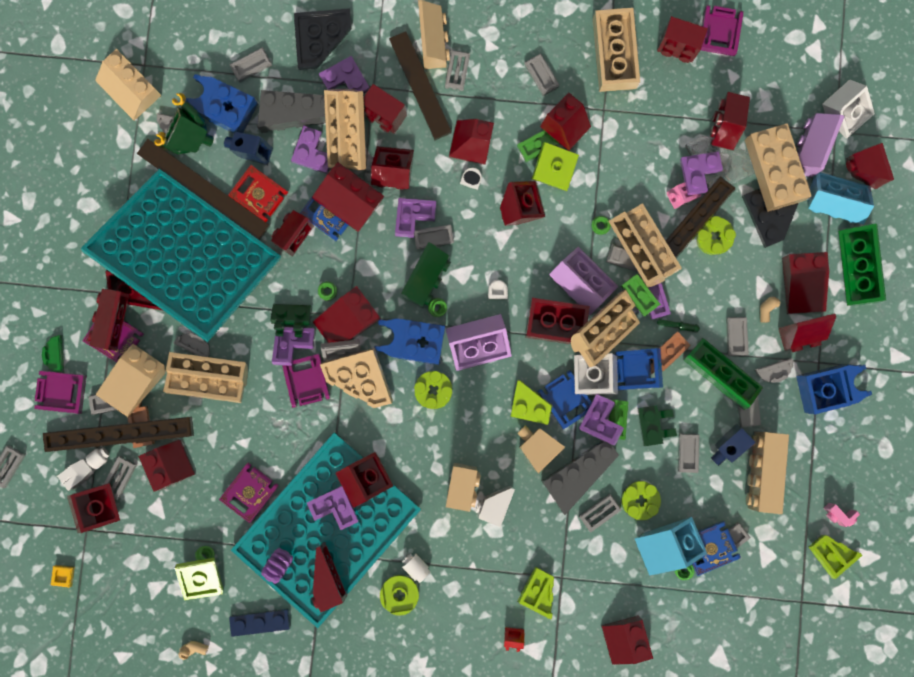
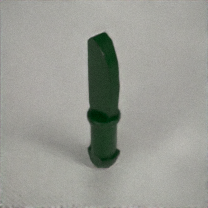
[657,319,700,333]

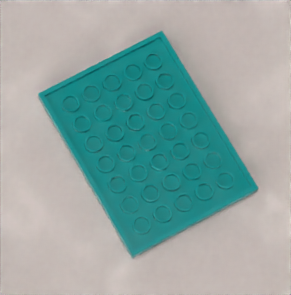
[81,169,281,342]
[231,432,421,628]

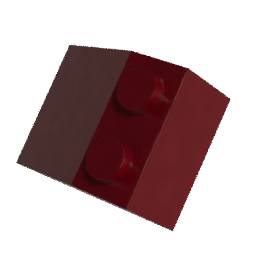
[782,252,829,314]
[313,286,381,343]
[778,313,836,352]
[312,542,347,613]

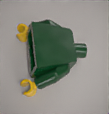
[154,93,214,155]

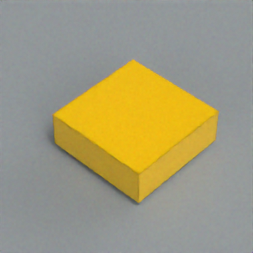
[51,565,75,587]

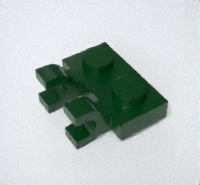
[270,304,312,337]
[637,405,677,446]

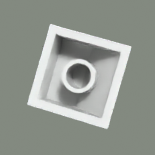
[822,80,875,138]
[574,353,618,395]
[476,486,515,527]

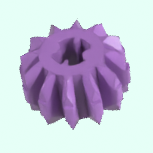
[262,548,293,584]

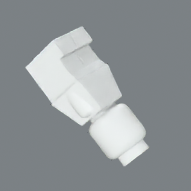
[57,447,110,491]

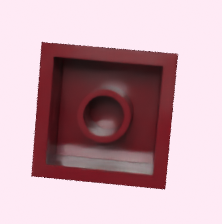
[657,16,708,63]
[363,84,407,134]
[710,92,750,150]

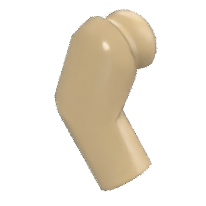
[760,297,780,323]
[178,641,209,660]

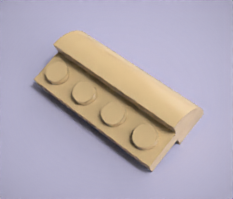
[324,89,366,170]
[608,203,682,287]
[571,290,640,367]
[163,352,248,403]

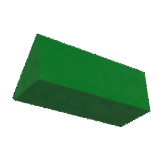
[839,224,886,306]
[684,338,763,410]

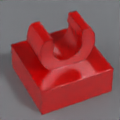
[504,627,525,652]

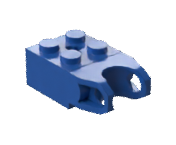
[185,74,258,133]
[374,318,445,365]
[796,364,872,414]

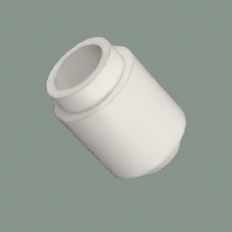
[402,553,430,583]

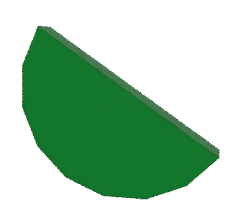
[41,335,64,373]

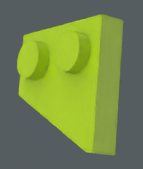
[511,380,553,425]
[808,535,862,579]
[517,566,554,620]

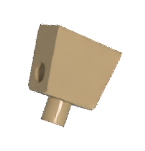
[517,425,565,473]

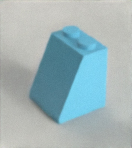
[635,517,707,575]

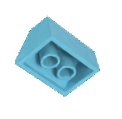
[807,172,874,225]

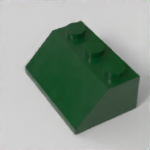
[401,242,451,308]

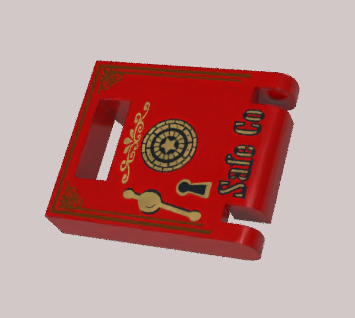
[228,165,289,223]

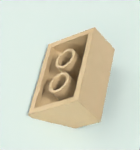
[418,0,450,69]
[95,49,162,121]

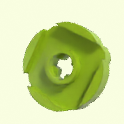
[696,216,736,255]
[414,371,452,409]
[621,481,661,520]
[380,575,419,616]

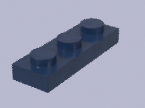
[229,609,291,637]

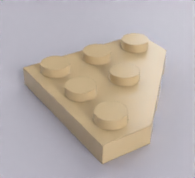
[320,348,393,408]

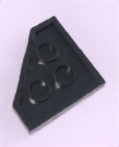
[294,8,352,70]
[742,189,799,248]

